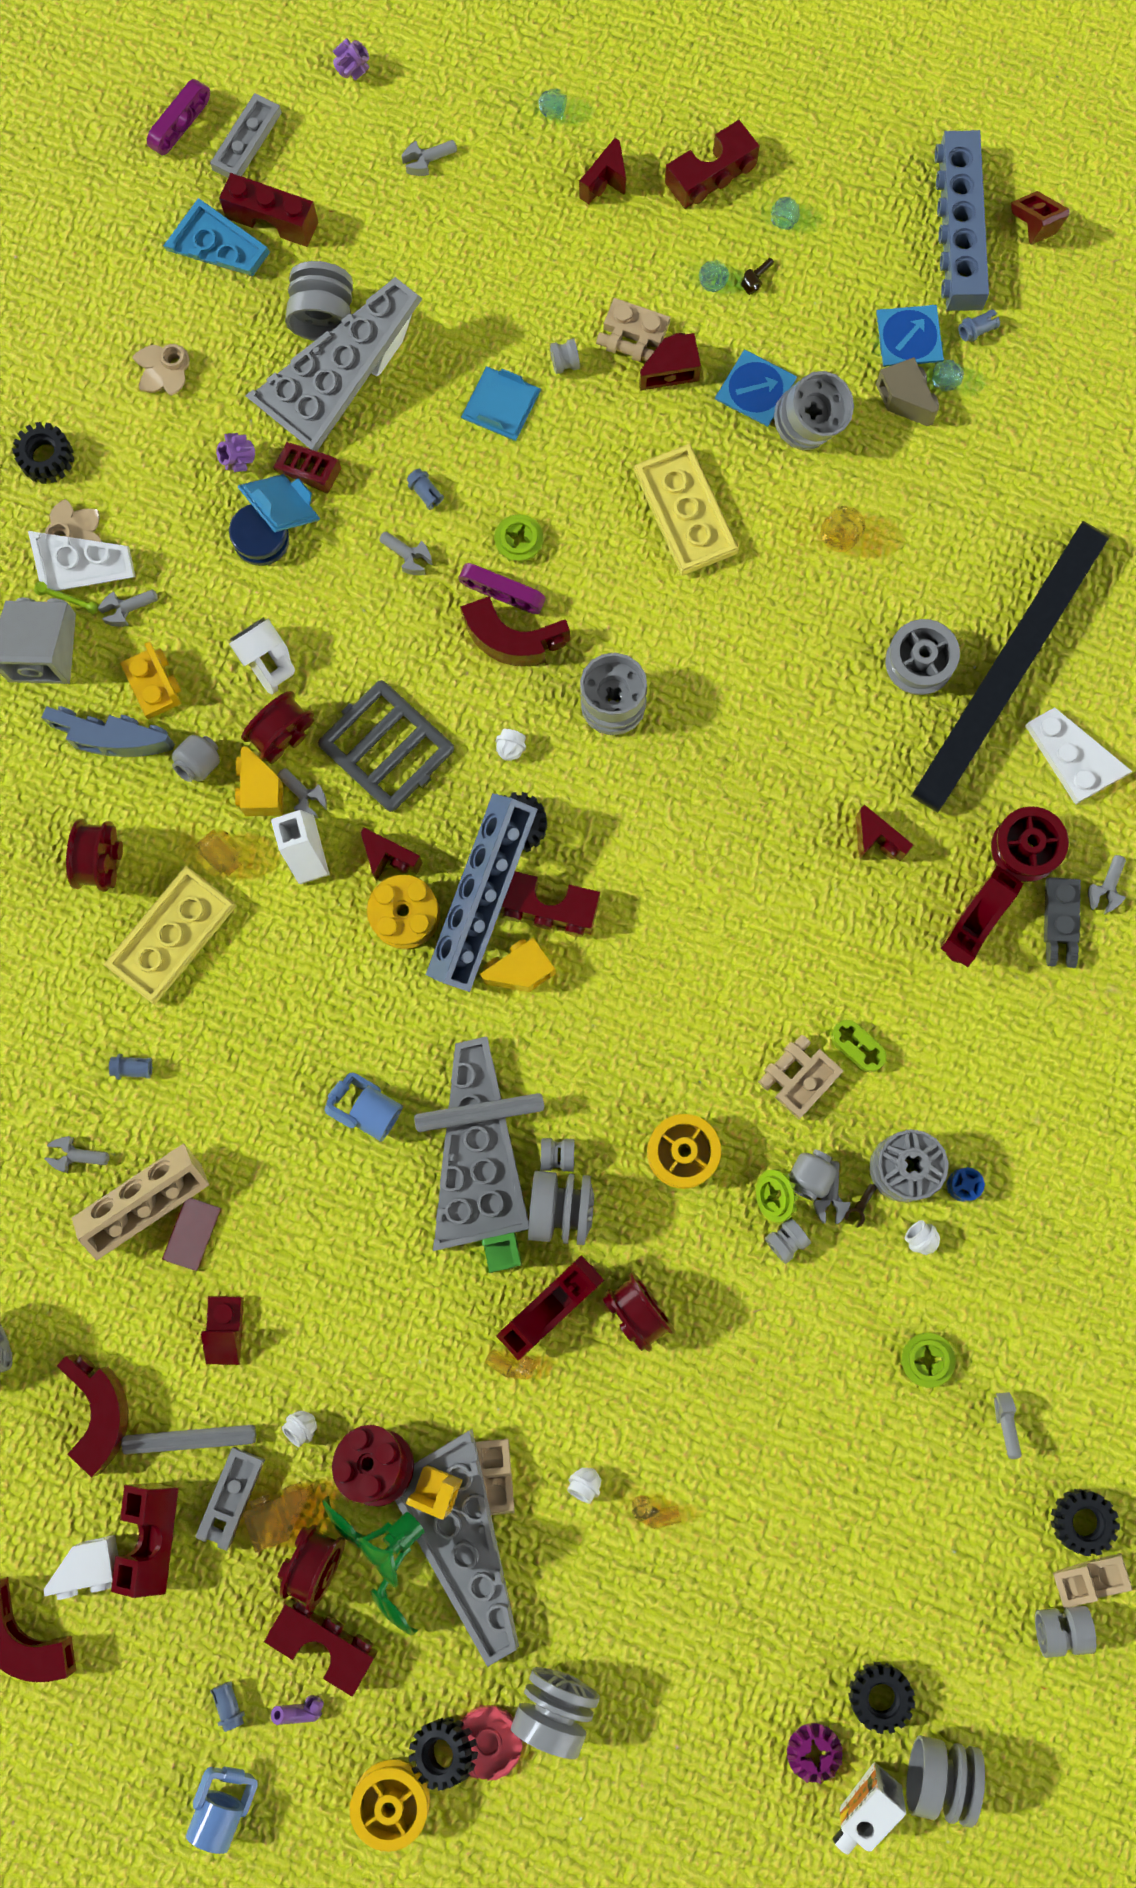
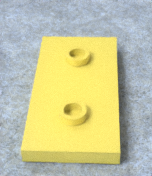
[634,443,739,576]
[103,866,237,1005]

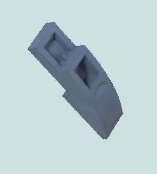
[41,706,175,757]

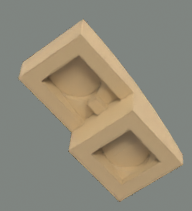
[475,1439,515,1515]
[1053,1553,1132,1608]

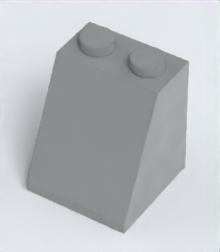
[0,597,76,684]

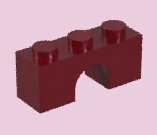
[665,120,760,209]
[219,173,318,247]
[499,871,600,937]
[111,1483,178,1598]
[264,1598,378,1697]

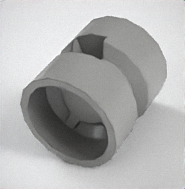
[1035,1606,1096,1658]

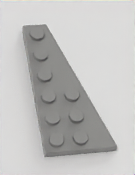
[245,277,422,451]
[433,1036,529,1251]
[395,1429,519,1667]

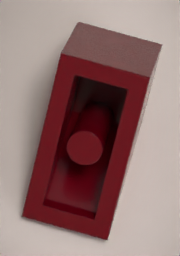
[639,333,701,391]

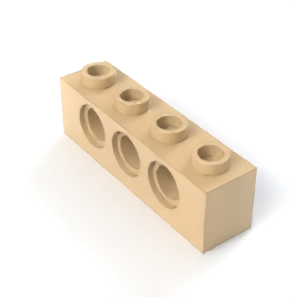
[72,1143,209,1261]

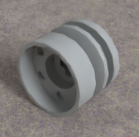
[285,261,353,341]
[774,371,854,450]
[580,653,647,735]
[869,1129,949,1203]
[528,1171,594,1245]
[510,1667,600,1759]
[906,1735,985,1828]

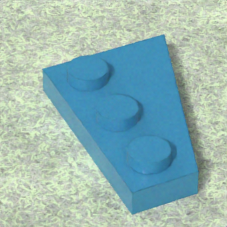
[163,198,270,276]

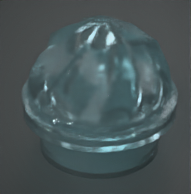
[538,88,567,121]
[771,197,800,230]
[699,259,729,292]
[932,360,964,392]

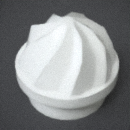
[495,729,526,761]
[905,1220,940,1255]
[281,1411,317,1447]
[567,1468,602,1504]

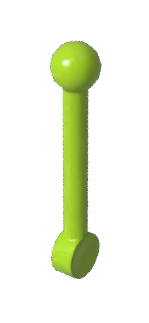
[34,581,99,614]

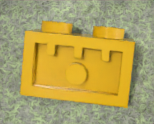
[120,641,182,719]

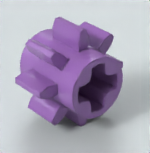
[333,38,369,80]
[216,433,255,472]

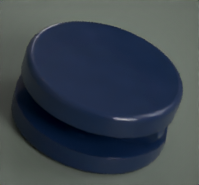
[229,504,289,566]

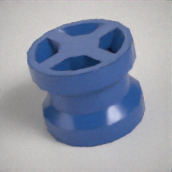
[946,1167,985,1202]

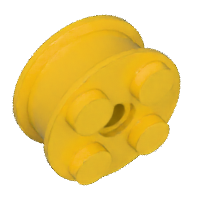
[367,875,440,949]
[647,1114,721,1189]
[350,1759,430,1852]

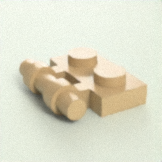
[596,298,670,362]
[758,1035,843,1120]

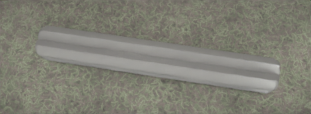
[414,1093,544,1132]
[122,1425,256,1455]

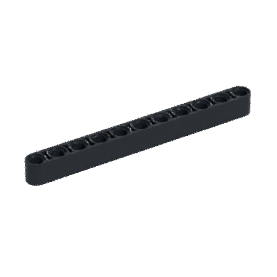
[911,521,1110,813]

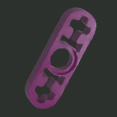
[147,79,210,156]
[458,563,546,614]

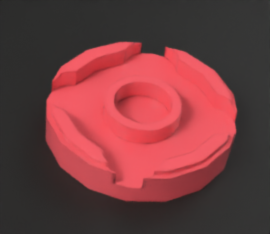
[461,1705,523,1781]

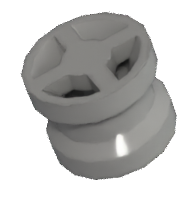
[550,338,580,374]

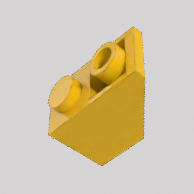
[235,747,284,816]
[480,938,556,992]

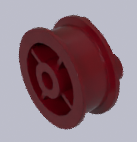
[241,691,314,764]
[991,806,1069,882]
[66,819,123,892]
[602,1271,676,1352]
[332,1425,414,1507]
[277,1524,345,1612]

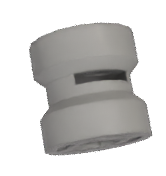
[541,1138,574,1172]
[764,1218,811,1264]

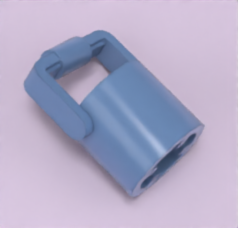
[324,1073,403,1142]
[186,1766,258,1854]

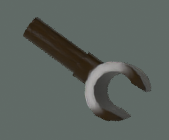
[741,258,774,295]
[844,1183,877,1228]

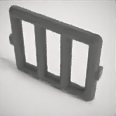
[318,680,454,812]

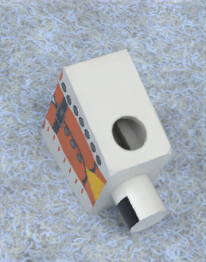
[832,1762,906,1855]

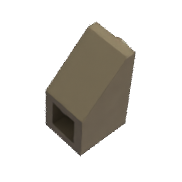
[876,358,939,426]

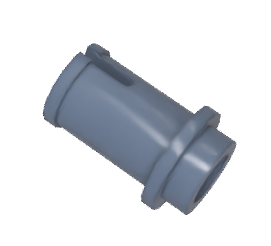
[958,309,1000,342]
[407,468,444,510]
[109,1054,152,1080]
[210,1681,245,1732]

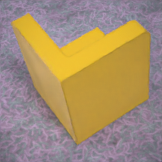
[406,1465,463,1520]

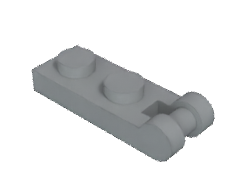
[196,1447,265,1551]

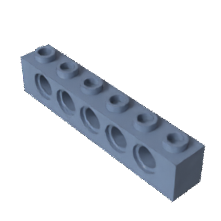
[935,130,989,311]
[425,793,538,992]

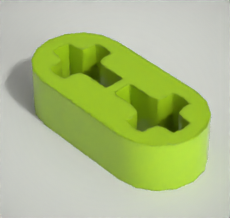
[831,1020,886,1073]

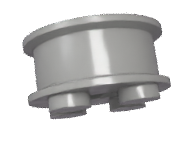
[885,619,960,695]

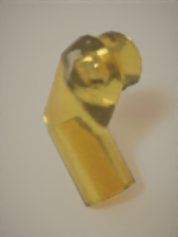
[485,1349,537,1380]
[632,1495,681,1529]

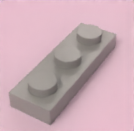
[210,93,282,178]

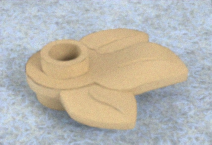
[132,344,190,396]
[45,499,102,542]

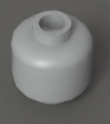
[172,735,220,782]
[789,1149,838,1201]

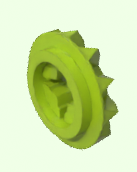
[494,514,543,563]
[756,1169,800,1223]
[901,1333,956,1388]

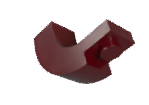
[460,596,570,666]
[940,865,1024,968]
[496,1255,604,1361]
[57,1354,129,1478]
[0,1577,76,1682]

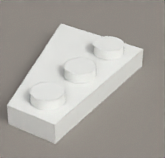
[28,531,136,591]
[1025,707,1132,805]

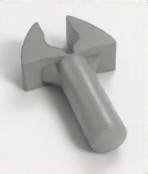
[401,140,457,176]
[379,532,433,575]
[98,590,158,627]
[278,768,327,818]
[1088,855,1126,915]
[45,1136,109,1173]
[812,1160,850,1224]
[994,1392,1022,1459]

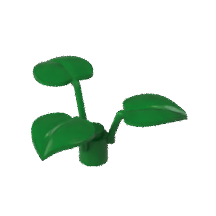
[322,1496,425,1635]

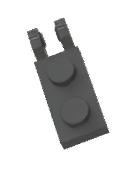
[1044,877,1081,968]

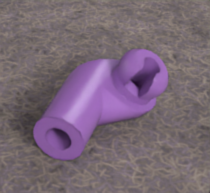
[271,1695,324,1725]

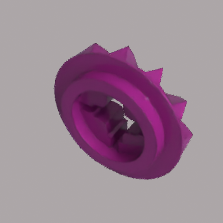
[787,1723,843,1784]

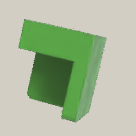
[481,1232,522,1273]

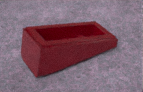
[273,442,342,494]

